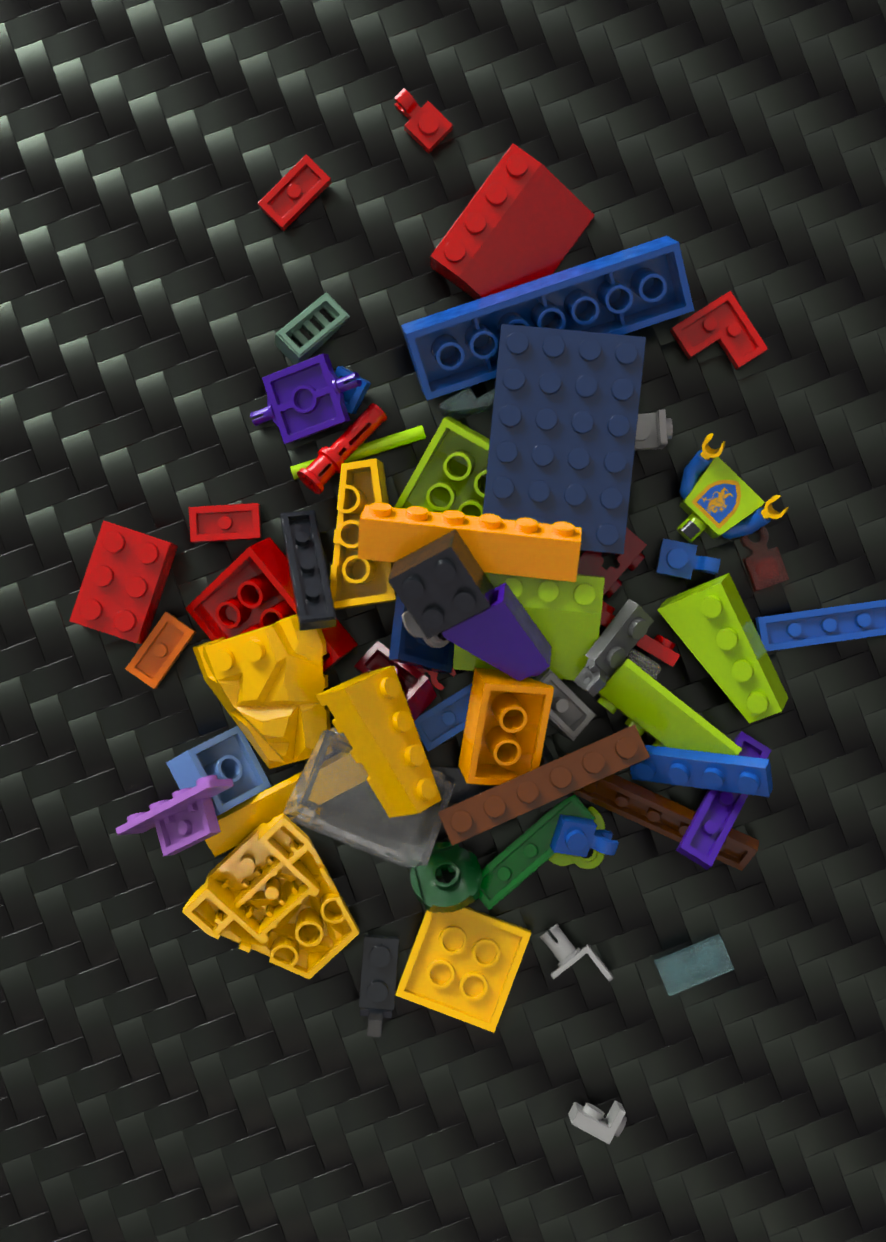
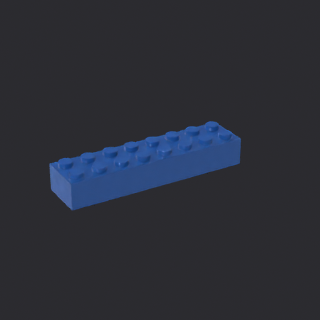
[401,236,694,401]

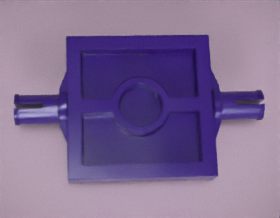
[250,353,362,444]

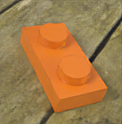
[125,612,196,689]

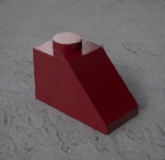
[354,641,437,721]

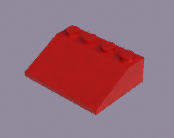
[430,143,595,300]
[185,537,358,674]

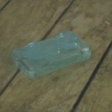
[654,934,735,996]

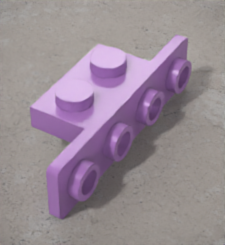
[116,775,234,856]

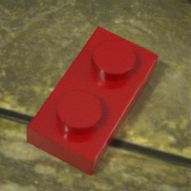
[257,154,332,231]
[189,503,262,543]

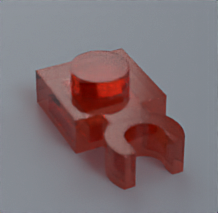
[739,526,789,591]

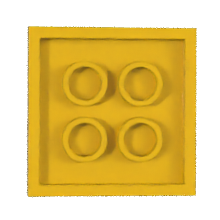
[395,906,531,1033]

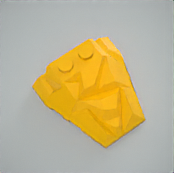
[193,614,332,769]
[182,813,360,980]

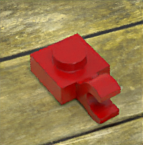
[394,88,453,154]

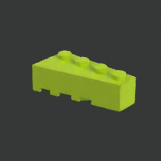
[657,573,788,723]

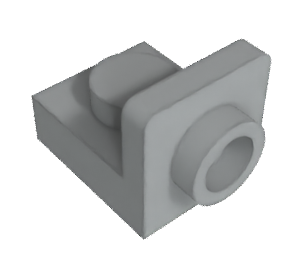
[634,409,673,451]
[568,1100,627,1144]

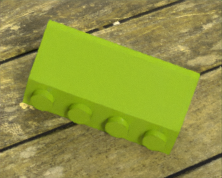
[597,659,742,755]

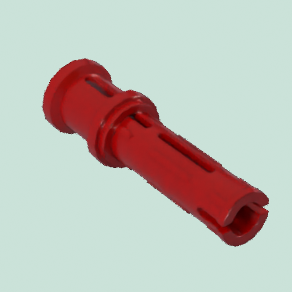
[297,403,387,495]

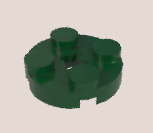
[410,842,482,913]

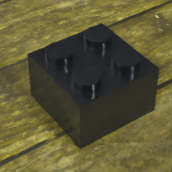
[388,529,494,639]

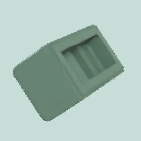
[275,292,350,365]

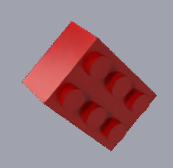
[69,520,178,644]

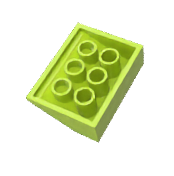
[394,416,490,517]
[453,572,605,680]

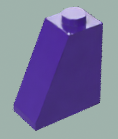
[441,582,552,681]

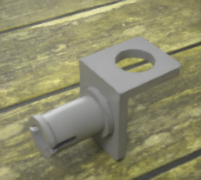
[540,923,614,982]

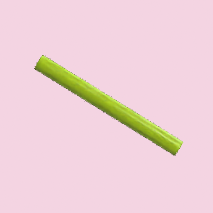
[290,425,426,480]

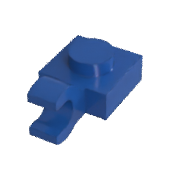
[655,538,721,580]
[550,814,619,857]

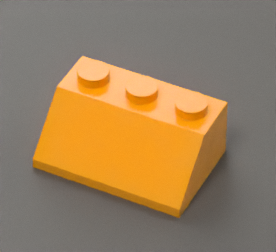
[458,668,554,785]

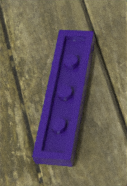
[676,731,772,870]

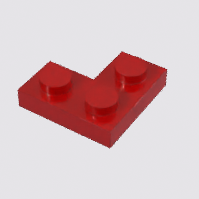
[670,290,768,370]

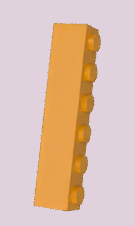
[358,502,582,582]

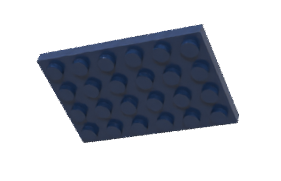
[482,324,646,554]

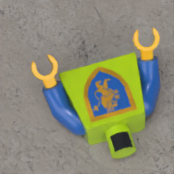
[677,433,789,543]

